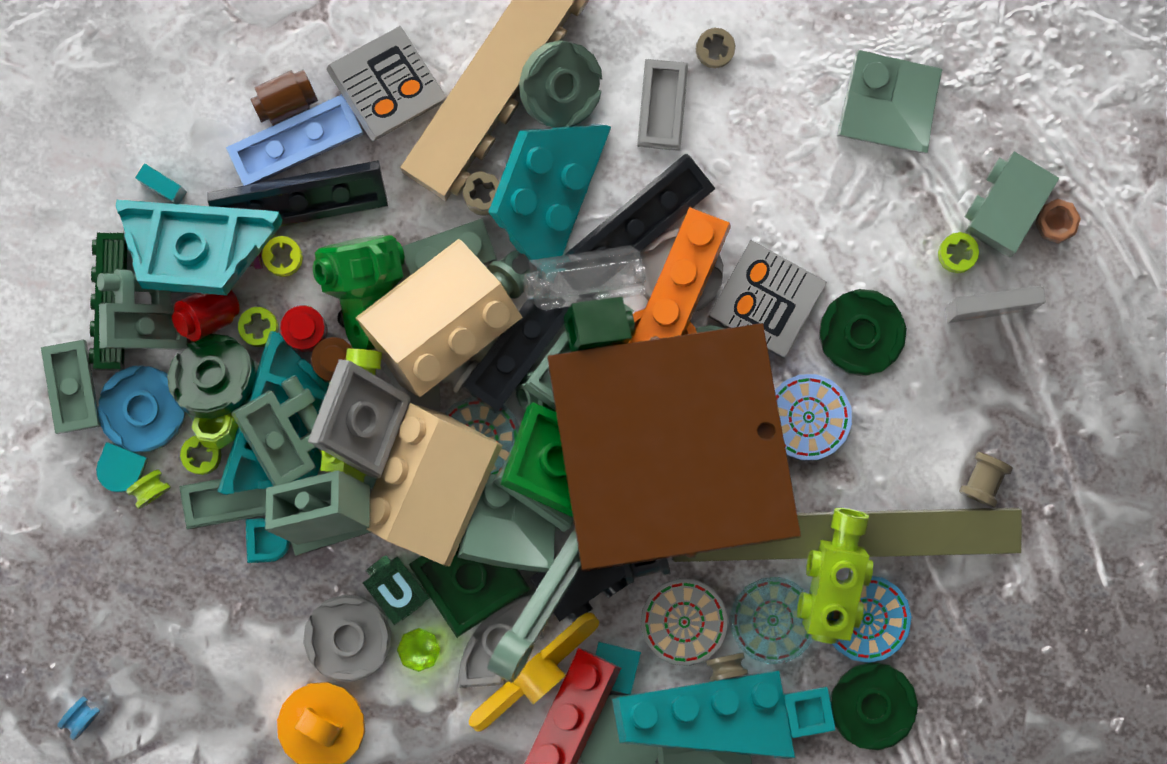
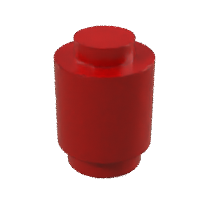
[172,290,240,341]
[280,305,328,353]

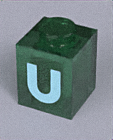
[362,555,431,625]

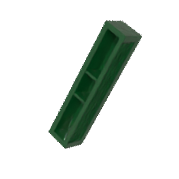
[89,232,128,371]

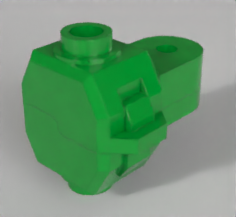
[312,235,405,350]

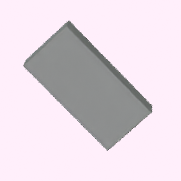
[637,59,688,151]

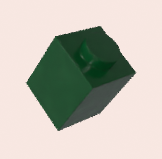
[563,296,635,352]

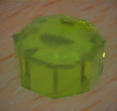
[397,628,441,672]

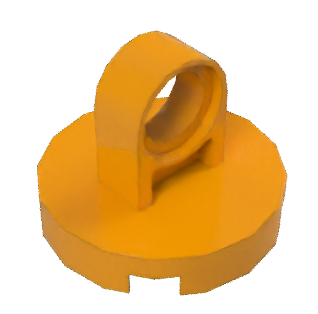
[277,682,365,764]

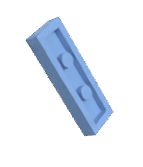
[226,94,364,186]

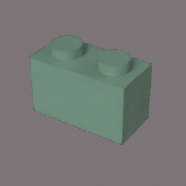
[964,151,1059,258]
[265,470,370,545]

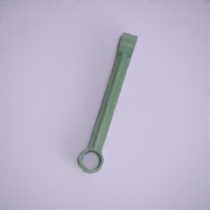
[487,528,581,683]

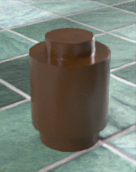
[250,69,318,126]
[311,337,353,383]

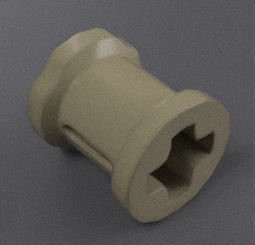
[462,171,500,216]
[959,452,1013,508]

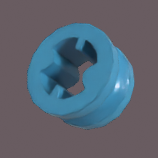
[57,696,100,740]

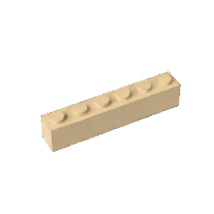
[400,0,589,201]

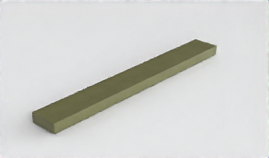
[672,508,1022,562]

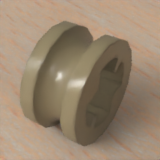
[695,28,736,68]
[706,653,748,682]

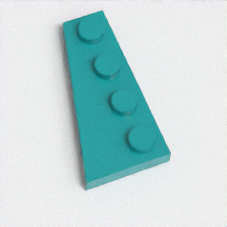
[612,671,795,759]

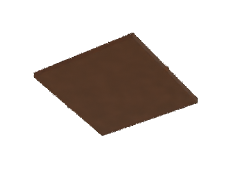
[547,323,801,571]

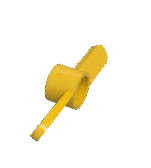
[469,612,599,732]

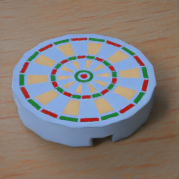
[775,374,852,461]

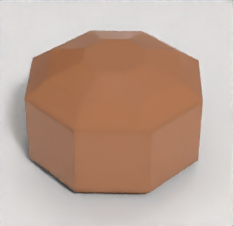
[1035,198,1081,244]

